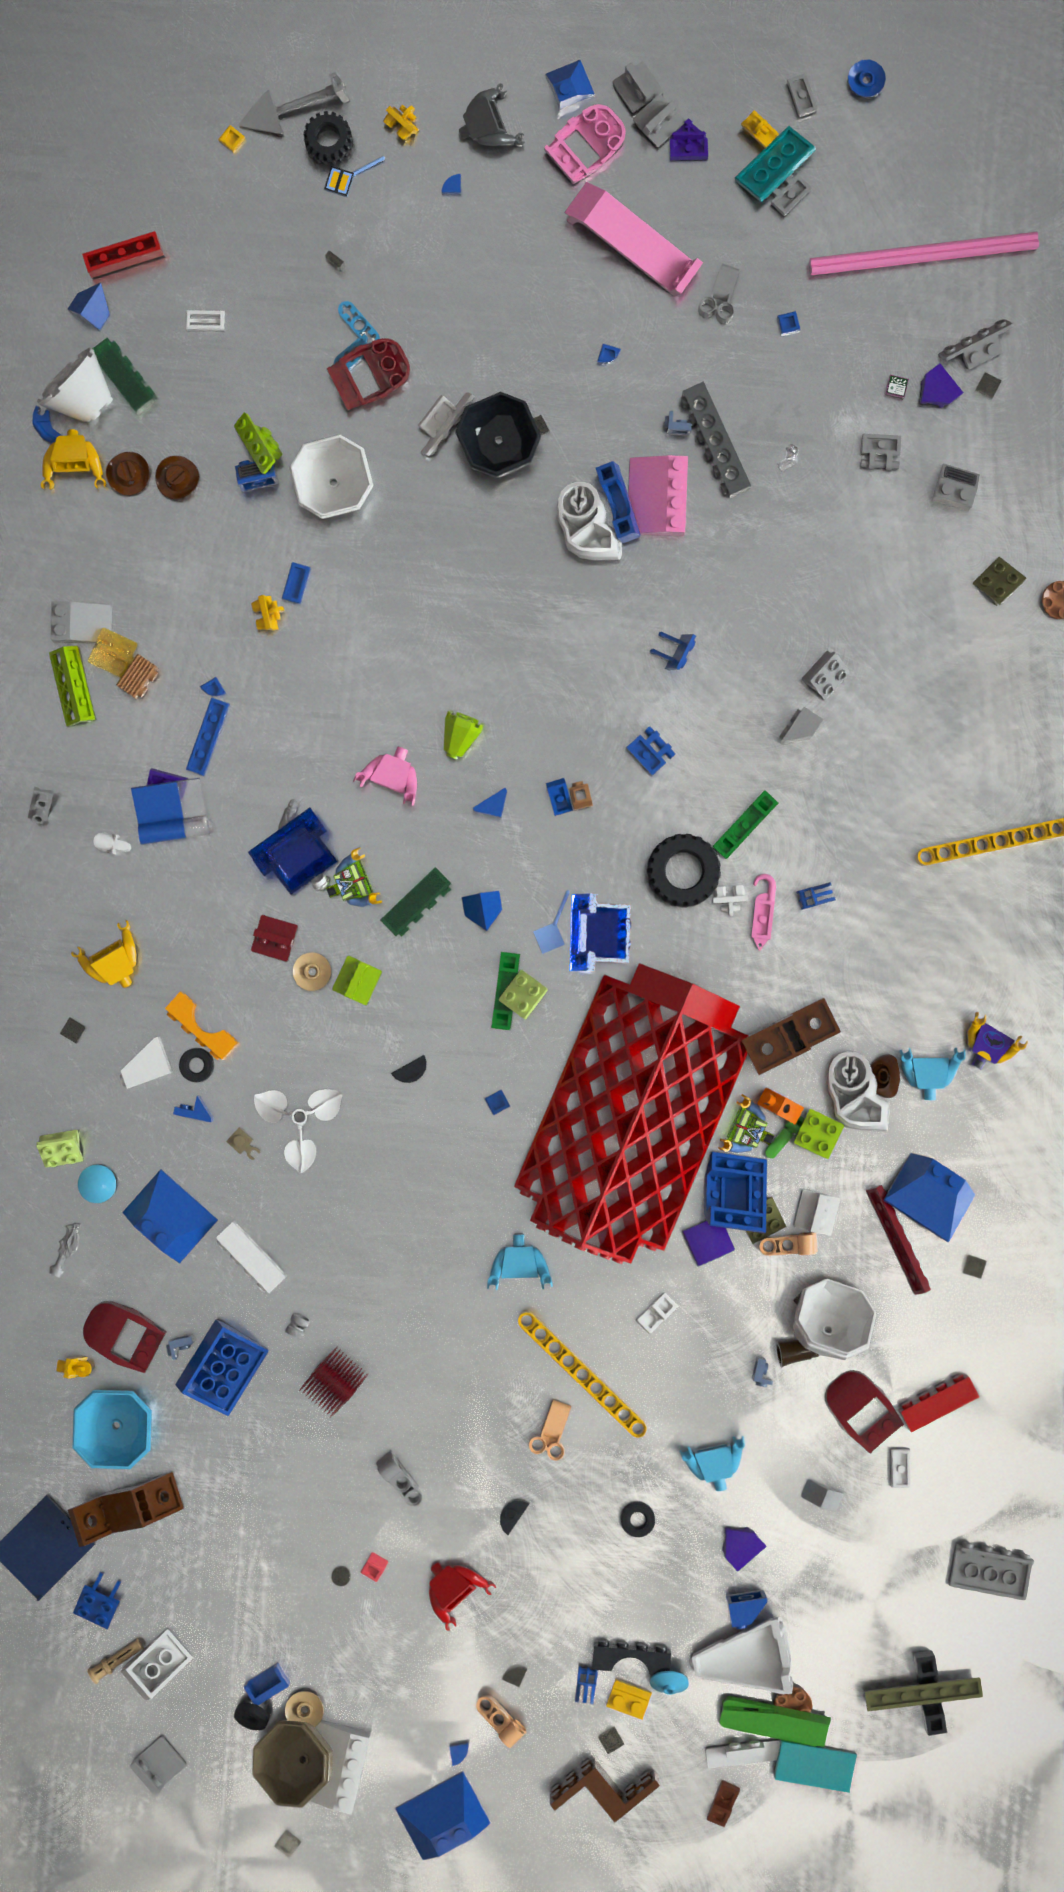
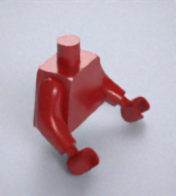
[429,1563,496,1631]

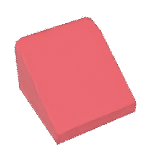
[360,1552,388,1582]

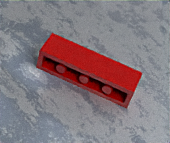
[82,231,164,278]
[898,1374,980,1433]

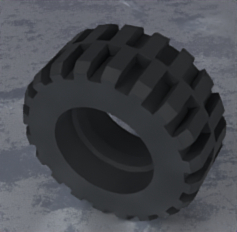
[647,833,721,908]

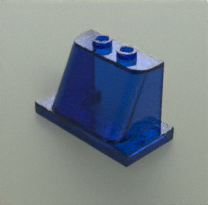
[248,807,337,895]
[570,893,631,971]

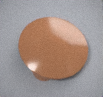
[1041,581,1064,619]
[774,1687,813,1713]

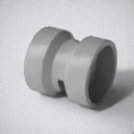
[285,1313,310,1339]

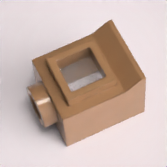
[569,781,593,811]

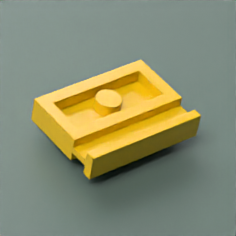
[606,1678,652,1720]

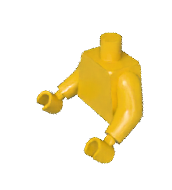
[40,429,106,490]
[71,920,136,988]

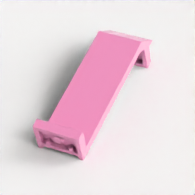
[564,182,703,297]

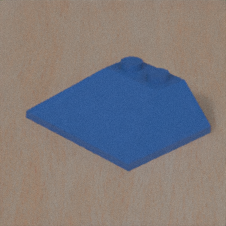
[704,1152,767,1233]
[883,1153,975,1242]
[122,1169,218,1263]
[395,1771,491,1860]

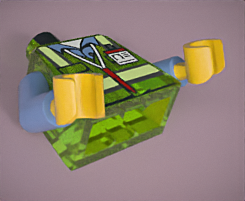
[326,847,382,907]
[718,1094,774,1153]

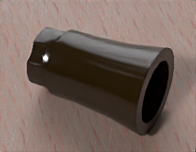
[776,1340,819,1368]

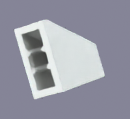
[119,1037,173,1089]

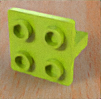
[332,956,382,1005]
[794,1109,844,1159]

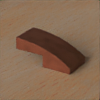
[707,1781,740,1827]

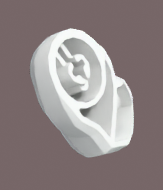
[557,482,622,560]
[827,1051,890,1131]

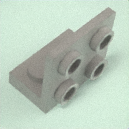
[130,1736,186,1796]

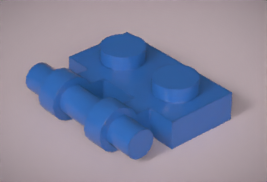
[626,726,676,776]

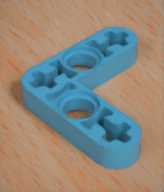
[334,301,380,371]

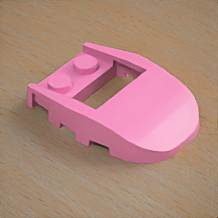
[544,104,626,184]

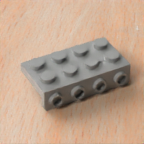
[949,1542,1035,1601]

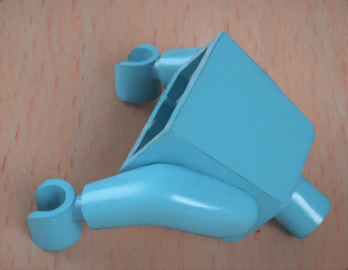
[899,1048,966,1100]
[487,1234,553,1290]
[679,1436,745,1492]

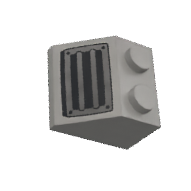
[932,463,980,511]

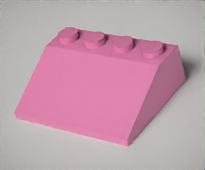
[628,455,688,536]

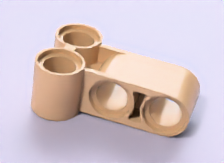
[759,1232,818,1256]
[529,1399,571,1461]
[476,1695,527,1748]

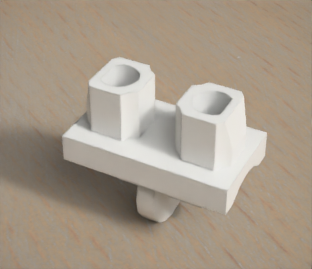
[712,885,748,917]

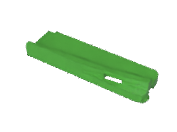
[720,1696,831,1747]

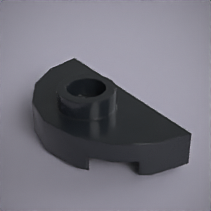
[391,1055,427,1083]
[500,1500,530,1535]

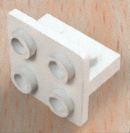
[794,1189,840,1236]

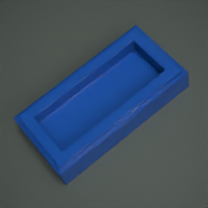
[282,562,311,605]

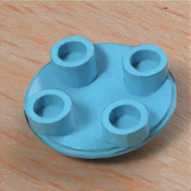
[78,1165,116,1203]

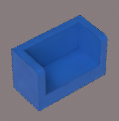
[244,1663,290,1705]

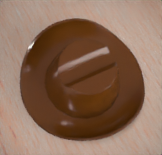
[106,452,149,495]
[155,456,199,499]
[870,1054,900,1098]

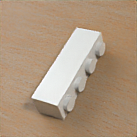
[216,1220,287,1293]

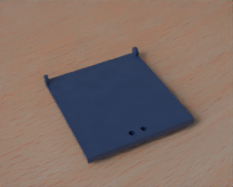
[0,1495,95,1601]

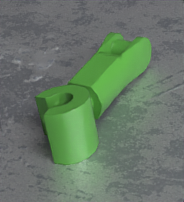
[765,1115,804,1159]

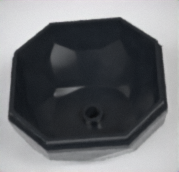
[455,391,541,478]

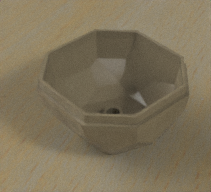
[252,1720,333,1808]

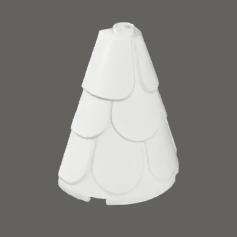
[690,1617,793,1695]

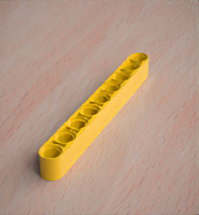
[915,818,1064,866]
[518,1310,647,1438]

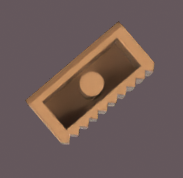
[116,654,159,699]

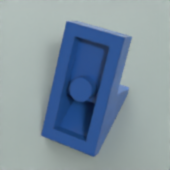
[546,778,573,816]
[173,1095,214,1122]

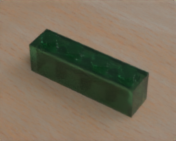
[92,337,156,415]
[380,867,452,937]

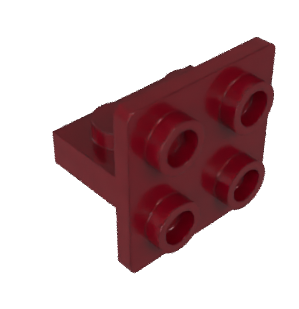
[251,915,298,962]

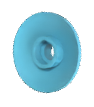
[650,1671,689,1695]

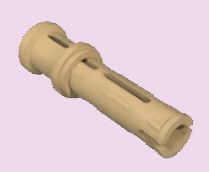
[87,1638,144,1684]

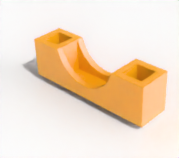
[165,991,240,1060]

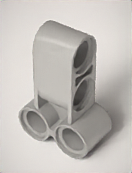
[698,264,740,324]
[376,1451,422,1507]

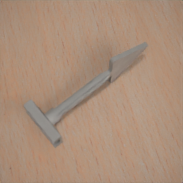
[239,72,350,134]

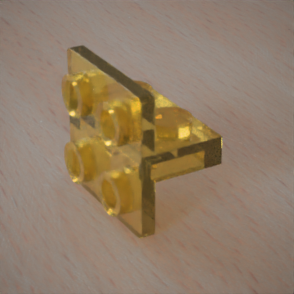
[88,628,137,677]

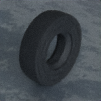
[179,1048,214,1082]
[621,1502,655,1538]
[234,1702,269,1731]

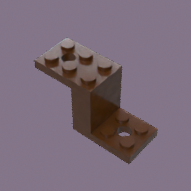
[741,998,841,1075]
[68,1472,184,1547]
[550,1758,660,1823]

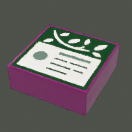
[885,375,909,399]

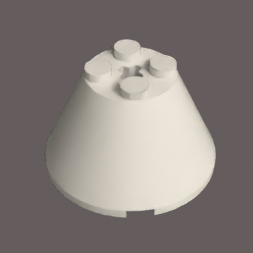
[37,347,113,423]

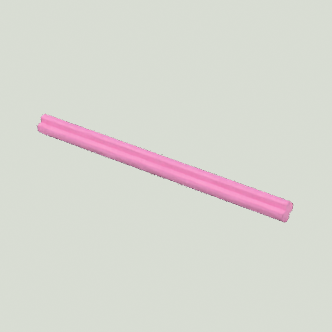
[809,232,1039,275]

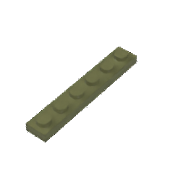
[864,1677,984,1712]

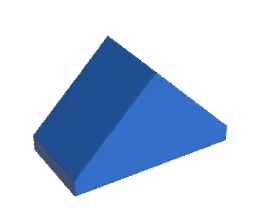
[473,788,507,818]

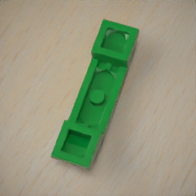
[713,790,779,859]
[491,952,520,1030]

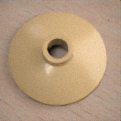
[293,953,331,991]
[285,1691,324,1727]

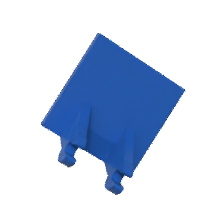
[650,631,696,670]
[73,1572,121,1630]

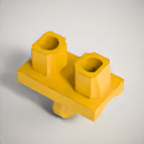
[383,105,419,140]
[741,110,779,149]
[251,595,285,631]
[56,1356,92,1379]

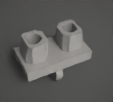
[28,787,53,824]

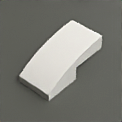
[636,1293,678,1334]

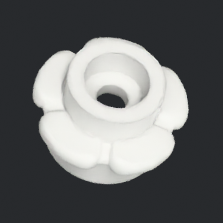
[311,873,329,890]

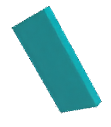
[735,126,816,202]
[774,1740,857,1793]

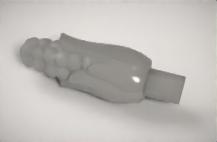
[278,799,298,844]

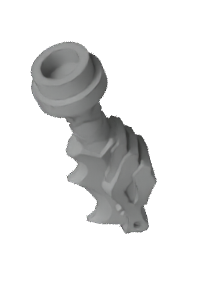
[49,1223,80,1277]

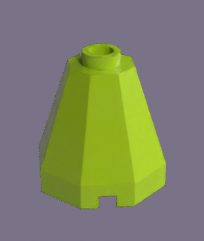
[444,710,485,759]

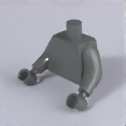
[459,83,525,147]

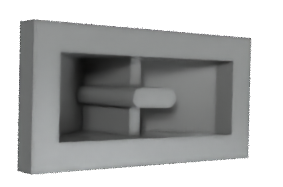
[801,1479,844,1512]

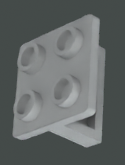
[613,61,664,113]
[633,94,685,147]
[802,651,850,700]

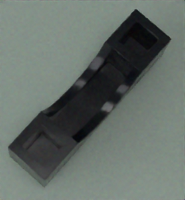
[591,1640,671,1675]
[913,1650,947,1736]

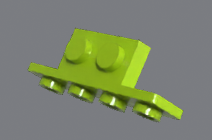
[234,412,283,474]

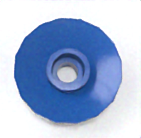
[848,59,886,98]

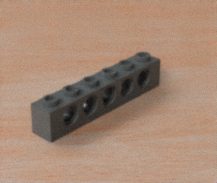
[680,381,751,498]

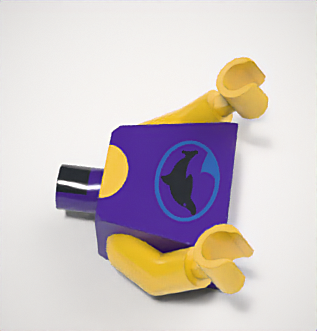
[967,1012,1028,1070]

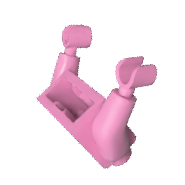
[353,746,417,806]

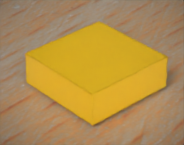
[218,125,245,153]

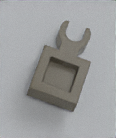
[226,1127,260,1160]

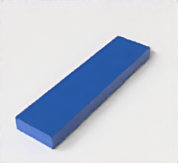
[186,697,230,776]

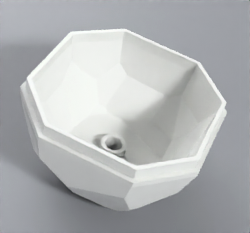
[289,435,373,519]
[793,1279,876,1360]

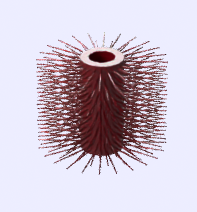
[299,1347,367,1417]

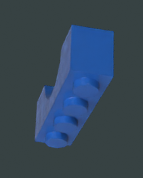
[596,461,641,543]

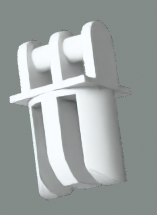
[93,832,131,855]

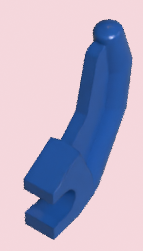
[32,406,63,444]

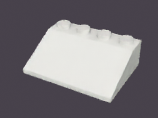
[305,1721,371,1815]

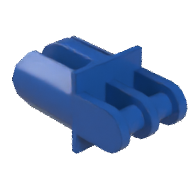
[796,882,836,910]
[575,1666,598,1704]

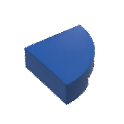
[442,174,461,195]
[597,344,621,364]
[200,677,226,697]
[449,1742,469,1766]

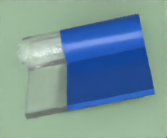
[131,778,213,845]

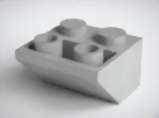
[779,707,823,745]

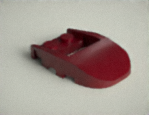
[326,338,410,410]
[83,1301,167,1373]
[825,1370,904,1454]

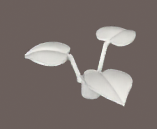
[254,1089,342,1173]

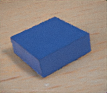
[777,311,800,336]
[484,1089,510,1115]

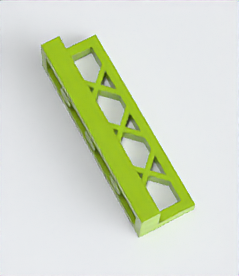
[49,646,95,727]

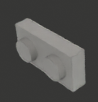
[787,73,818,117]

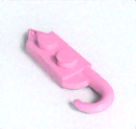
[751,874,776,951]

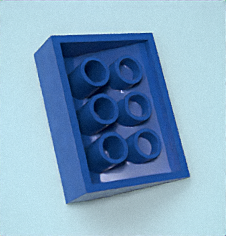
[175,1319,269,1416]

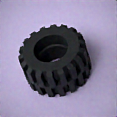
[303,111,353,166]

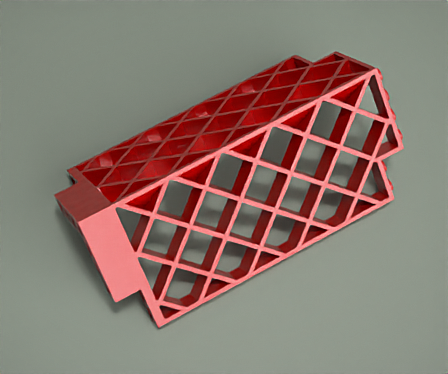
[514,963,749,1264]

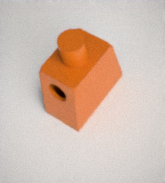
[757,1087,804,1124]

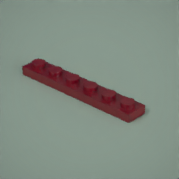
[866,1185,931,1295]

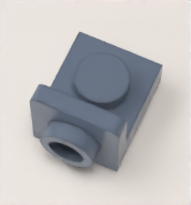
[664,411,692,435]
[166,1334,195,1360]
[752,1356,773,1387]

